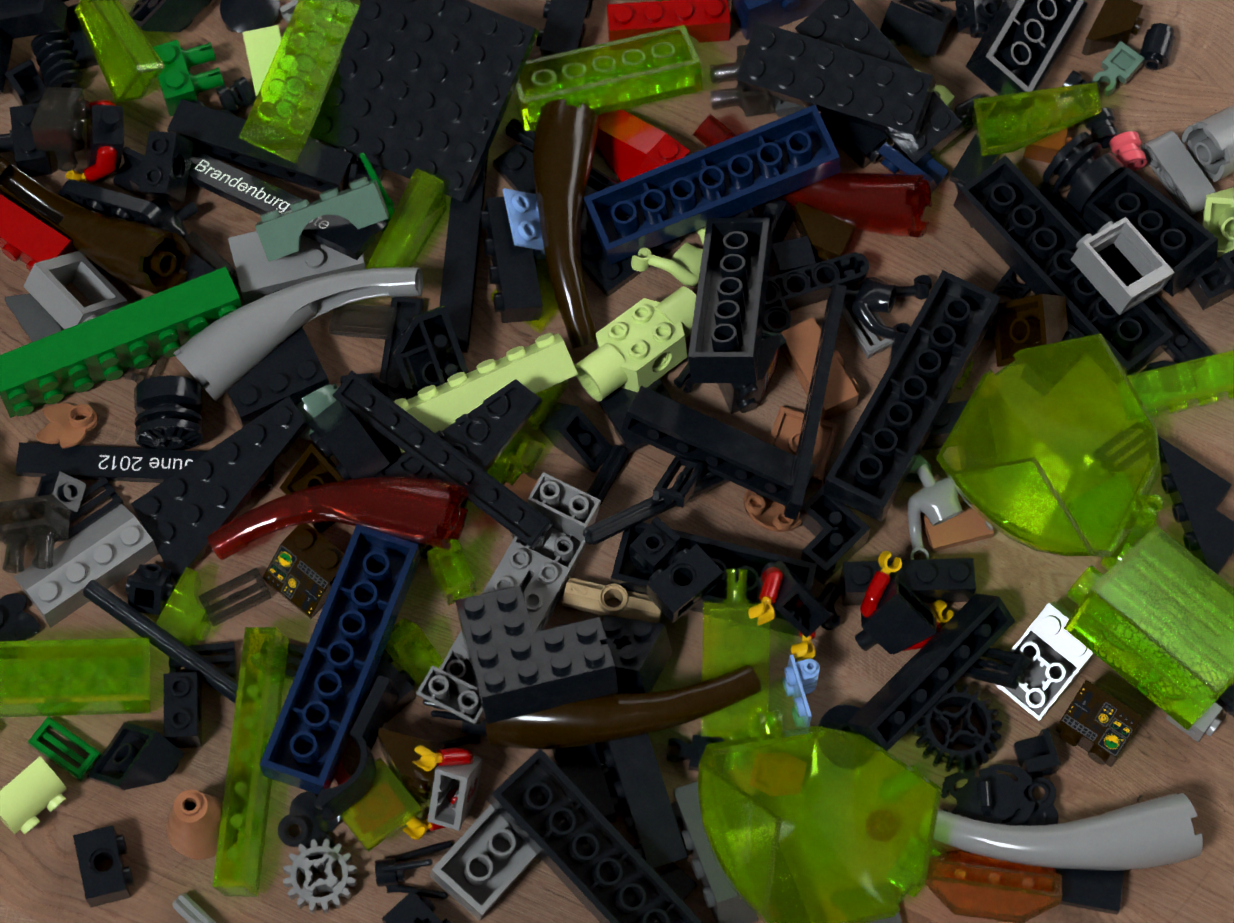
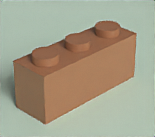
[779,317,860,420]

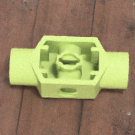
[574,286,696,401]

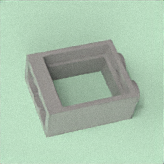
[1071,217,1175,315]
[23,251,127,330]

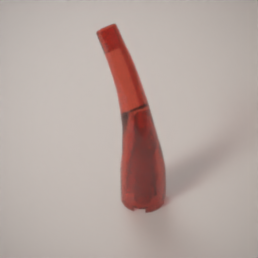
[693,114,932,238]
[207,477,468,561]

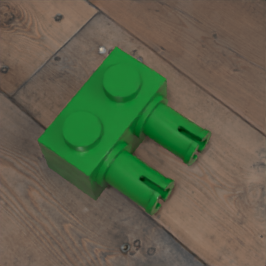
[149,40,224,117]

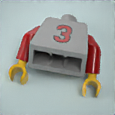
[402,745,483,840]

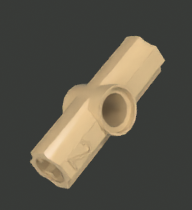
[562,577,662,623]

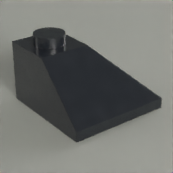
[87,722,184,790]

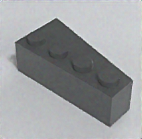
[671,777,758,923]

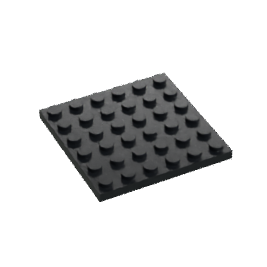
[306,0,539,203]

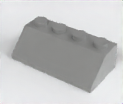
[14,504,158,628]

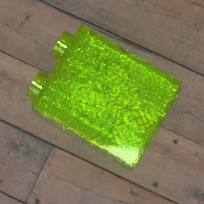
[1064,525,1234,731]

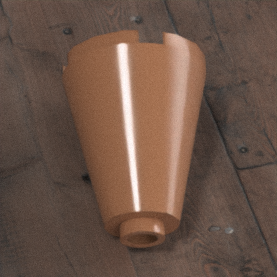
[166,790,233,860]

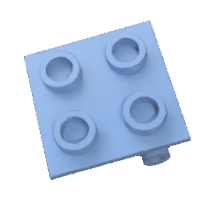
[502,188,546,260]
[782,654,820,736]

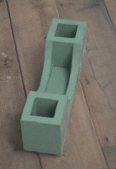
[255,177,389,262]

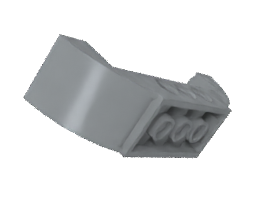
[416,472,601,725]

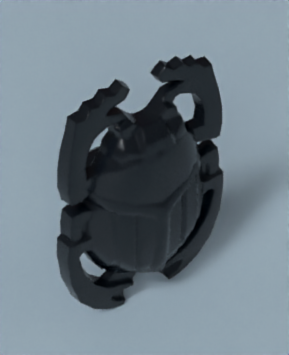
[940,764,1035,826]

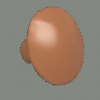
[744,489,807,532]

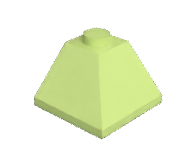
[1202,187,1234,257]

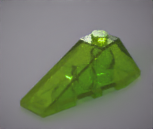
[973,82,1102,156]

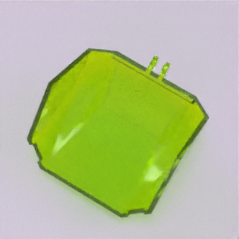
[936,333,1165,558]
[698,710,942,923]

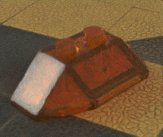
[925,849,1062,923]

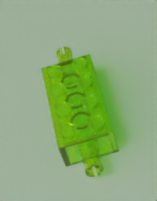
[701,569,770,770]

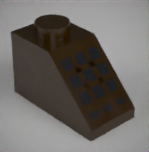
[1082,0,1144,56]
[794,202,855,263]

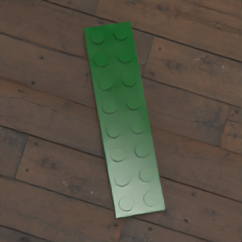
[0,266,242,418]

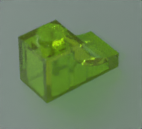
[487,430,546,485]
[427,537,477,606]
[156,567,211,646]
[386,618,443,687]

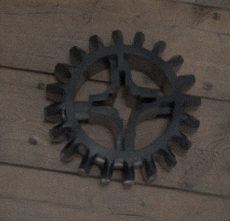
[912,684,1002,773]

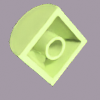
[0,756,67,835]

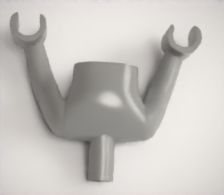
[908,464,1005,560]

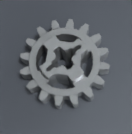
[283,839,357,913]

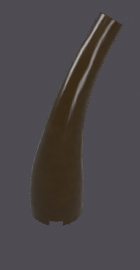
[533,99,599,349]
[0,155,191,294]
[486,665,761,750]

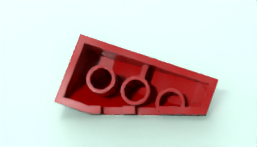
[586,95,690,182]

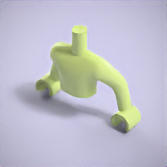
[631,227,706,287]

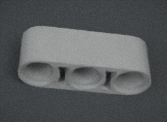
[1142,131,1215,216]

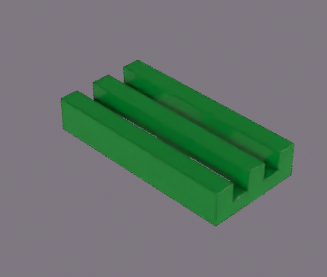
[28,716,101,782]

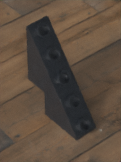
[1150,437,1234,588]

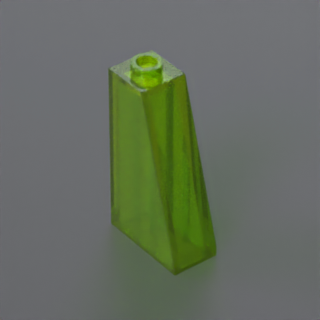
[75,0,165,103]
[366,168,447,297]

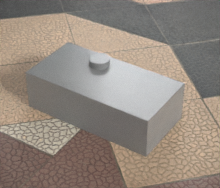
[228,216,365,305]
[429,805,538,921]

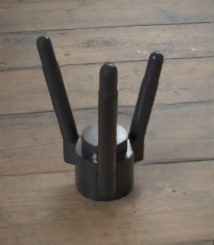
[423,699,487,748]
[375,841,453,899]

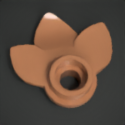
[35,403,98,448]

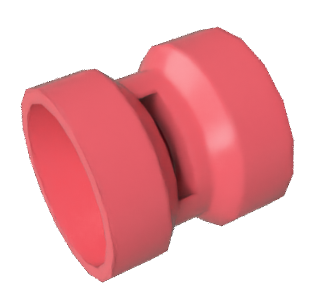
[1109,131,1147,172]

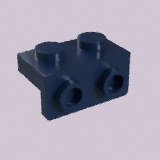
[878,142,948,196]

